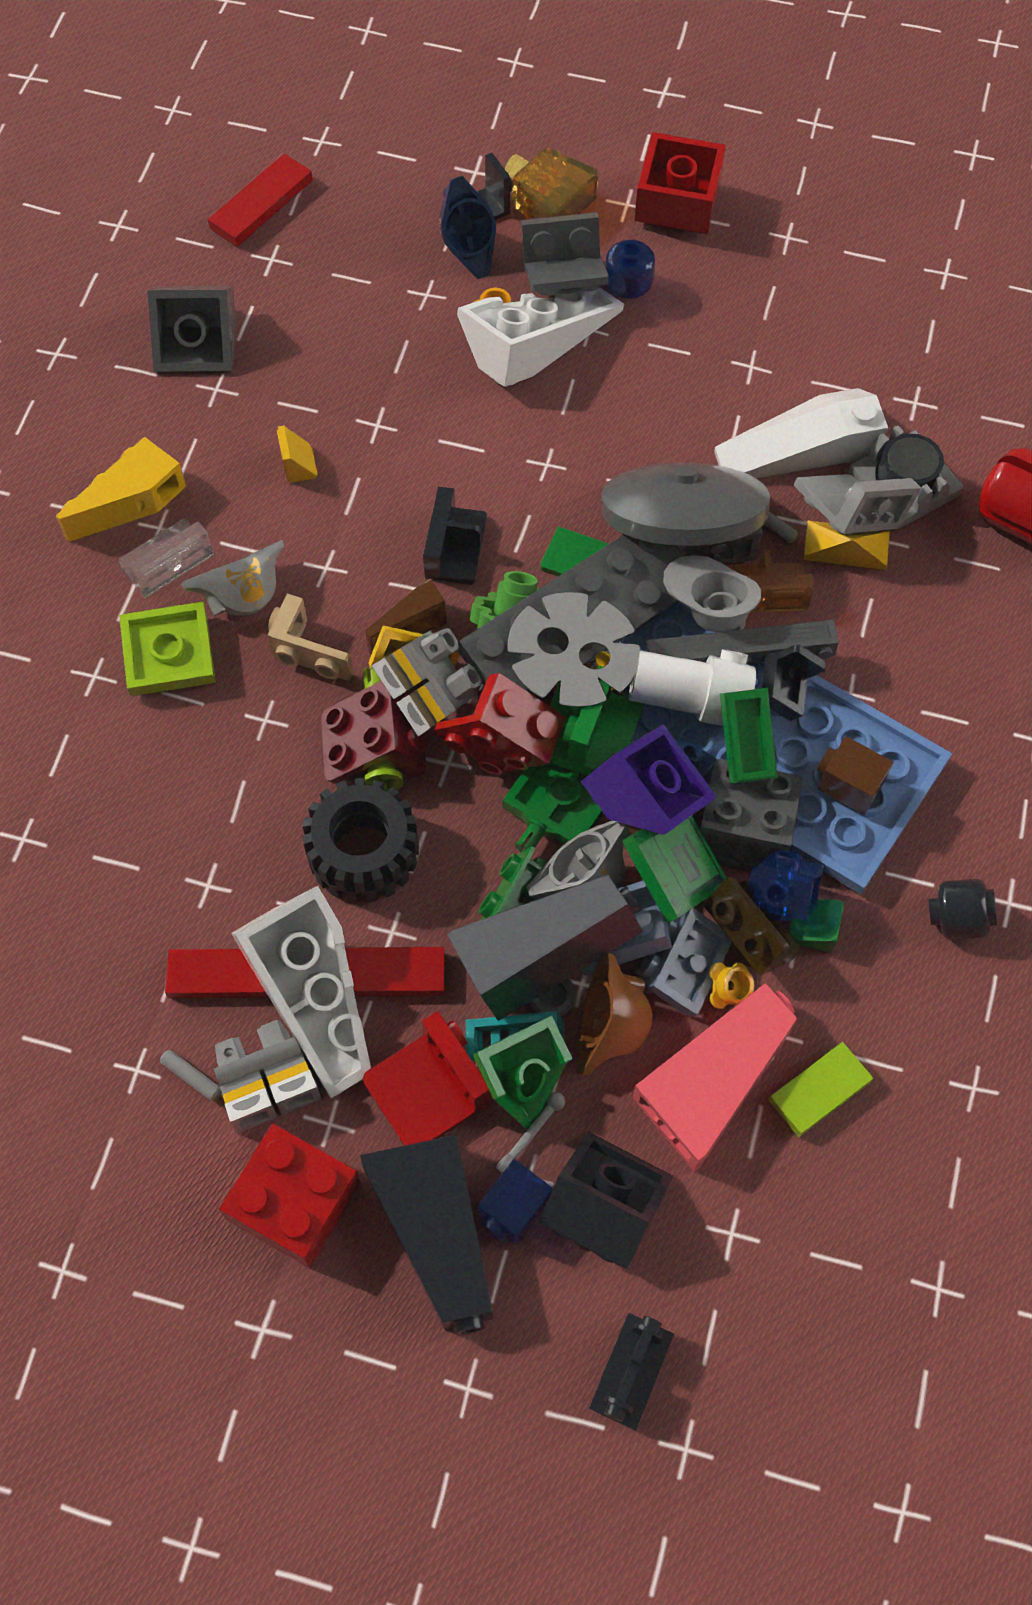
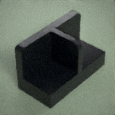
[423,486,487,585]

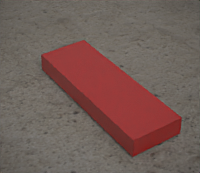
[208,153,313,247]

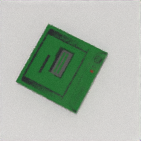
[622,816,727,923]

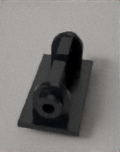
[589,1313,674,1431]

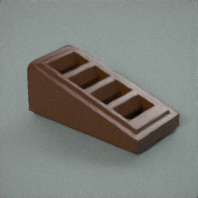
[365,579,447,655]

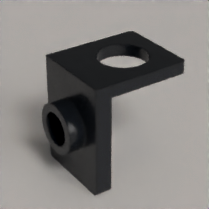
[477,152,513,220]

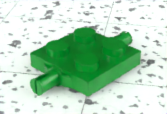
[502,763,604,852]

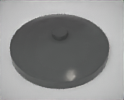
[601,462,770,546]

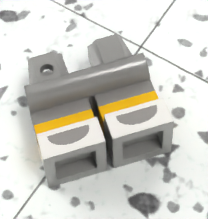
[372,628,483,736]
[214,1020,322,1134]

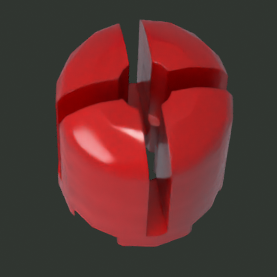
[979,448,1032,544]

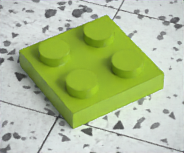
[119,601,216,697]

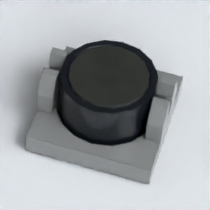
[848,425,964,531]

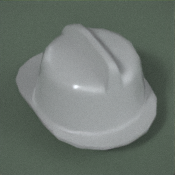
[663,555,761,632]

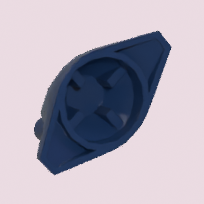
[439,176,496,279]

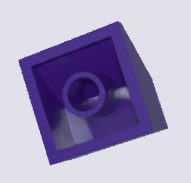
[581,724,717,835]

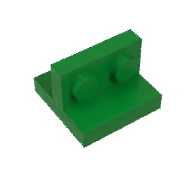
[549,665,644,775]

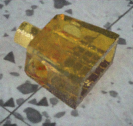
[505,148,598,219]

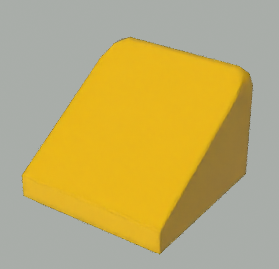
[277,426,318,483]

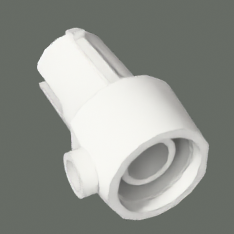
[628,649,756,726]

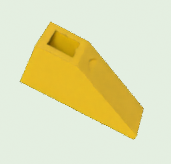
[56,437,186,542]

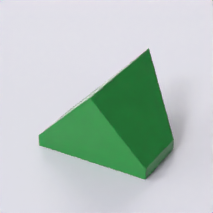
[473,1016,573,1130]

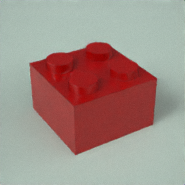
[634,132,726,234]
[219,1123,361,1269]

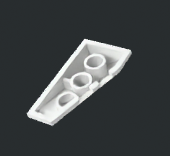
[457,287,624,387]
[714,388,888,478]
[231,886,371,1098]

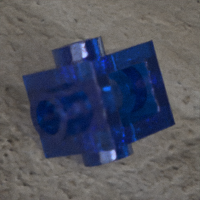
[749,851,824,921]

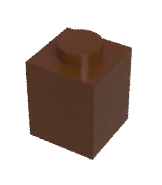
[817,736,894,815]

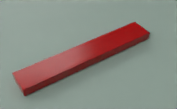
[165,947,445,998]

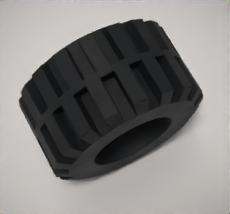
[302,778,419,903]

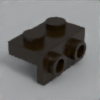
[703,877,802,976]

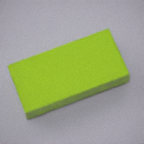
[768,1042,874,1138]

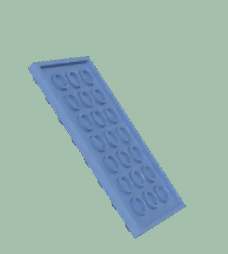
[591,601,952,895]

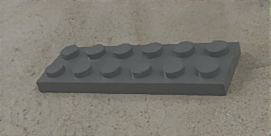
[457,534,684,698]

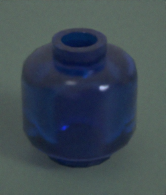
[605,239,656,299]

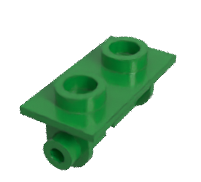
[478,846,547,920]

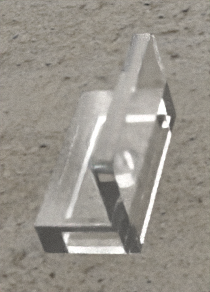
[118,519,214,598]

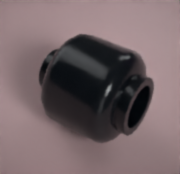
[929,879,997,940]

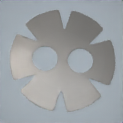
[508,592,640,706]

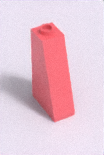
[633,983,797,1171]

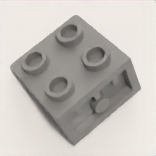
[794,474,922,534]

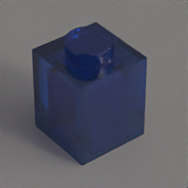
[478,1159,553,1245]

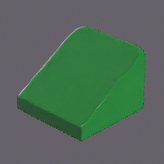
[789,899,844,953]

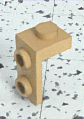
[267,593,354,681]

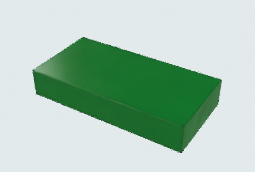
[720,688,778,783]

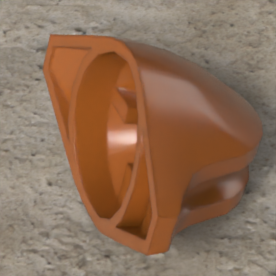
[575,953,652,1076]

